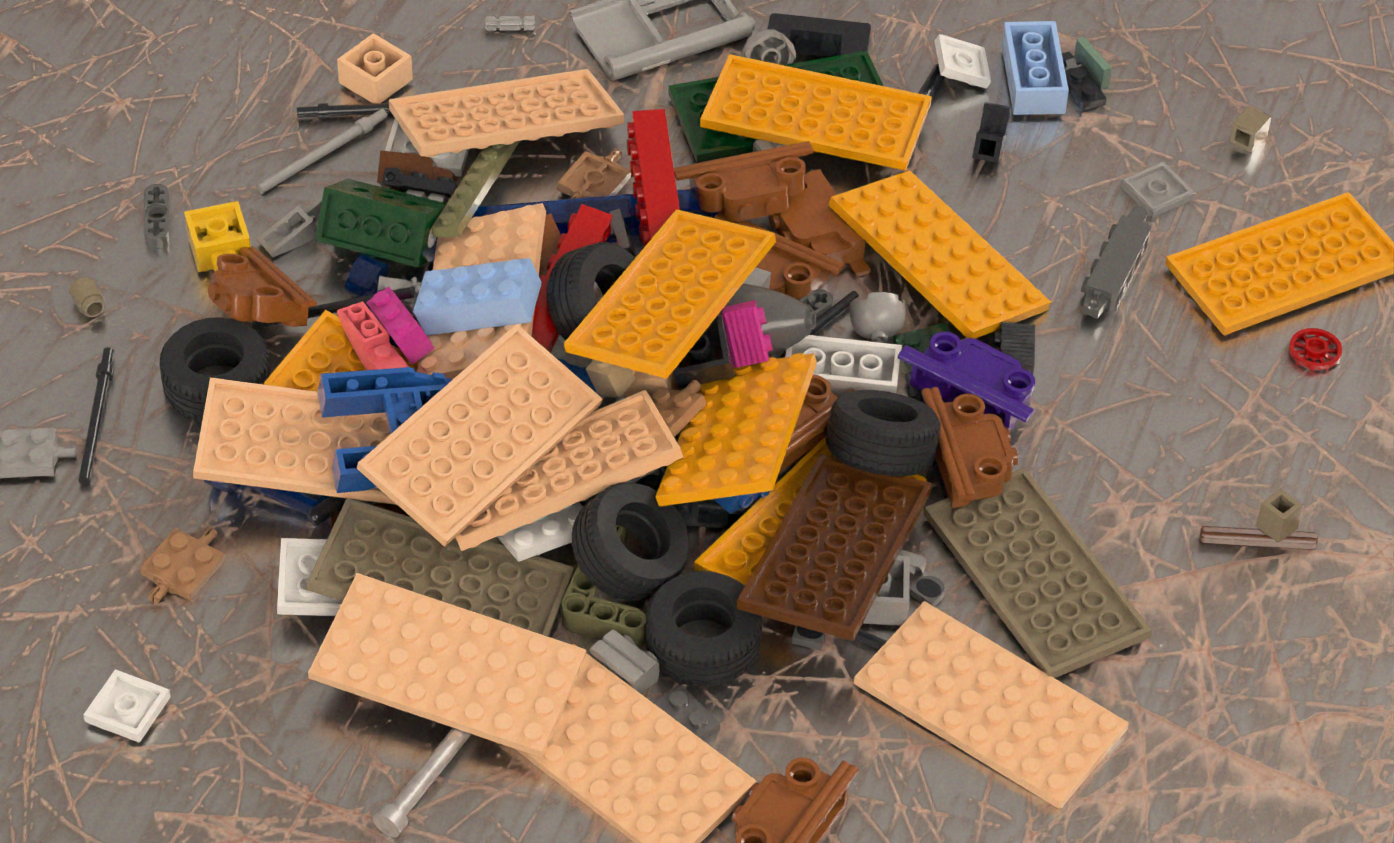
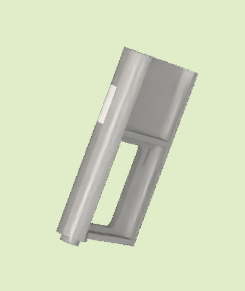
[570,0,755,81]

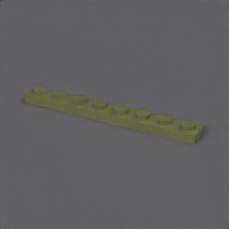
[431,141,520,237]

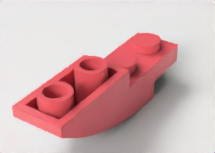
[337,301,409,370]

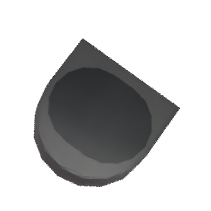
[909,576,945,607]
[791,626,825,650]

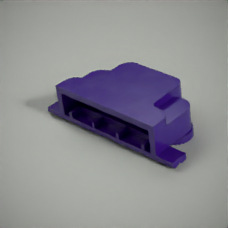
[898,332,1035,431]

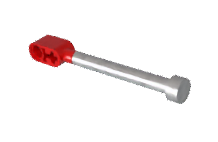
[373,728,471,837]

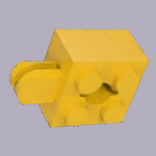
[184,201,251,272]

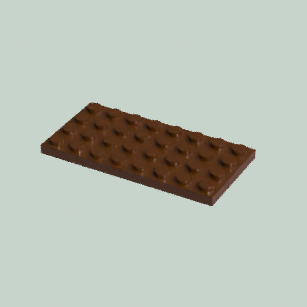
[737,454,932,641]

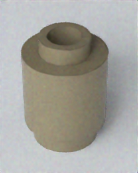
[69,277,105,317]

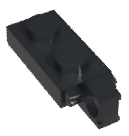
[1062,51,1107,111]
[382,168,458,198]

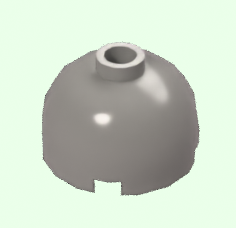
[742,29,796,65]
[849,292,906,343]

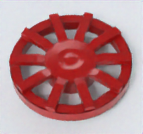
[1289,328,1342,371]

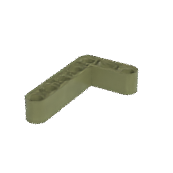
[562,525,646,647]

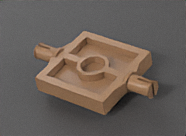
[557,148,631,211]
[651,380,707,437]
[140,527,225,604]

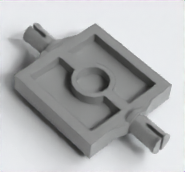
[0,428,76,478]

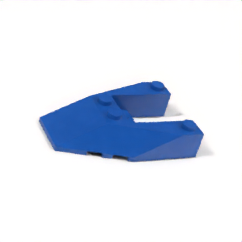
[317,367,453,493]

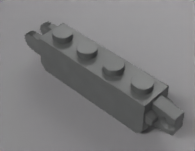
[1081,206,1151,319]

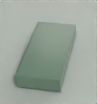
[1074,37,1112,90]

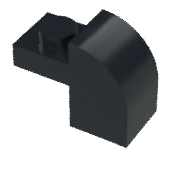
[972,102,1011,163]

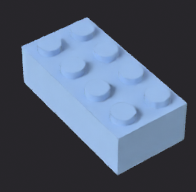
[1002,21,1069,115]
[413,258,542,335]

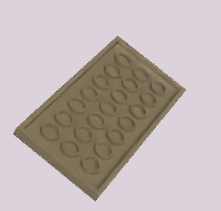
[924,467,1152,678]
[306,498,575,637]

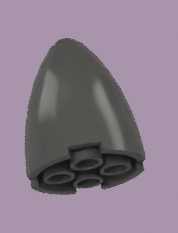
[719,284,816,363]

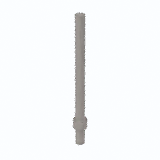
[256,109,388,194]

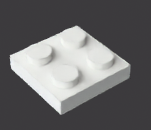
[934,34,991,89]
[83,669,171,743]

